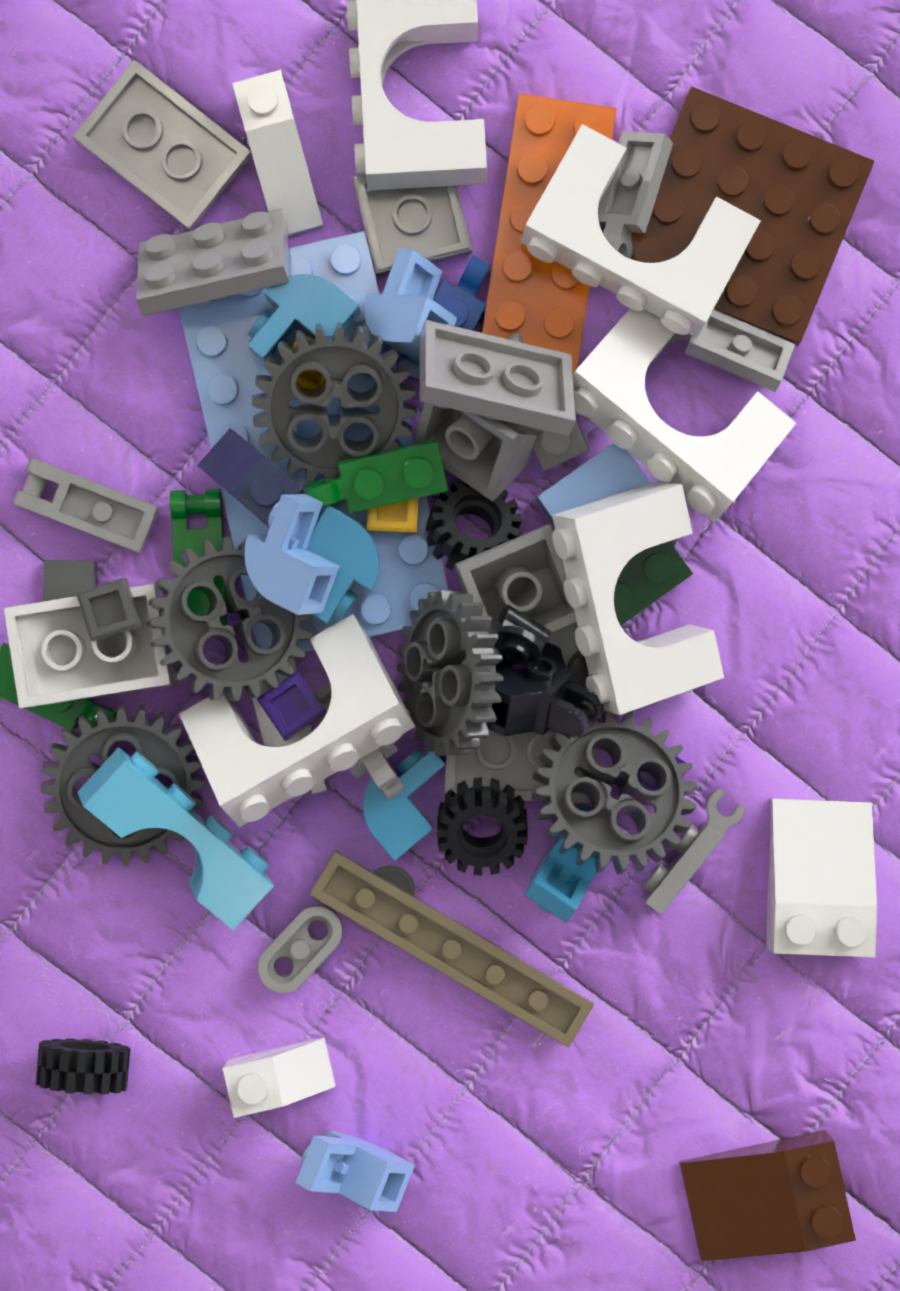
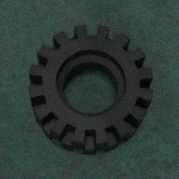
[425,479,522,570]
[436,777,528,876]
[35,1038,131,1095]

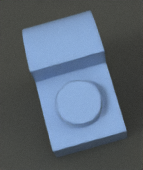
[365,249,457,363]
[244,494,340,615]
[295,1130,415,1212]

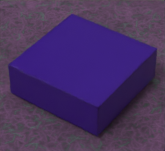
[256,670,327,741]

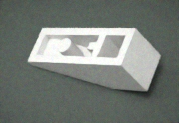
[232,70,324,237]

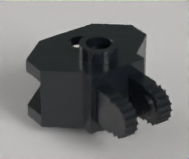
[486,642,605,738]

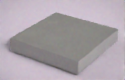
[353,175,472,277]

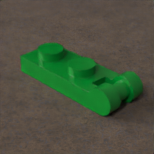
[170,489,228,626]

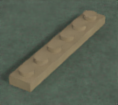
[309,850,594,1048]

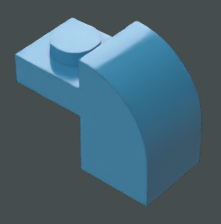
[248,274,361,362]
[306,505,380,625]
[363,748,445,861]
[524,803,623,923]

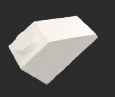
[222,1037,336,1118]

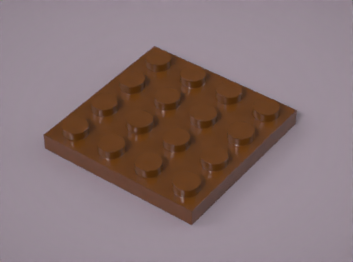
[631,86,874,347]

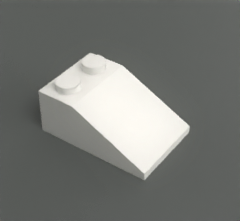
[4,584,177,708]
[766,799,877,957]

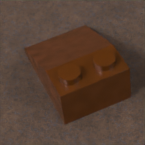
[679,1130,856,1261]

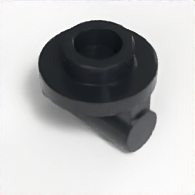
[494,605,551,664]

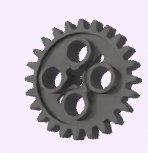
[252,322,417,484]
[147,536,313,702]
[396,590,503,756]
[41,703,205,866]
[531,711,697,875]

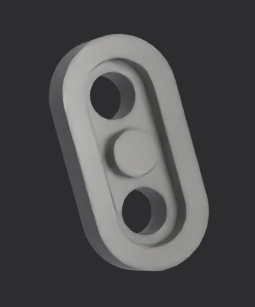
[258,905,343,993]

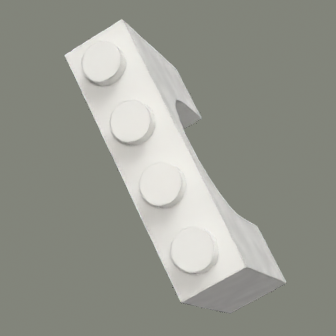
[347,0,487,191]
[520,124,761,338]
[573,309,796,522]
[552,481,724,715]
[179,614,416,828]

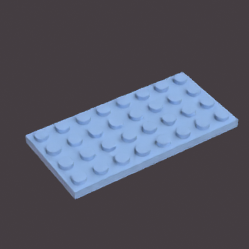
[179,231,448,653]

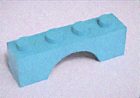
[77,747,274,931]

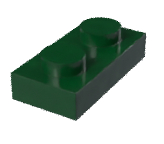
[614,541,693,626]

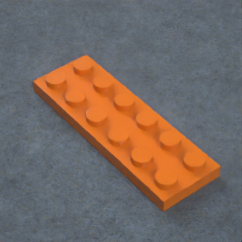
[482,93,617,373]

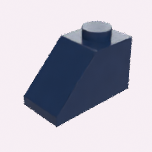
[197,428,306,528]

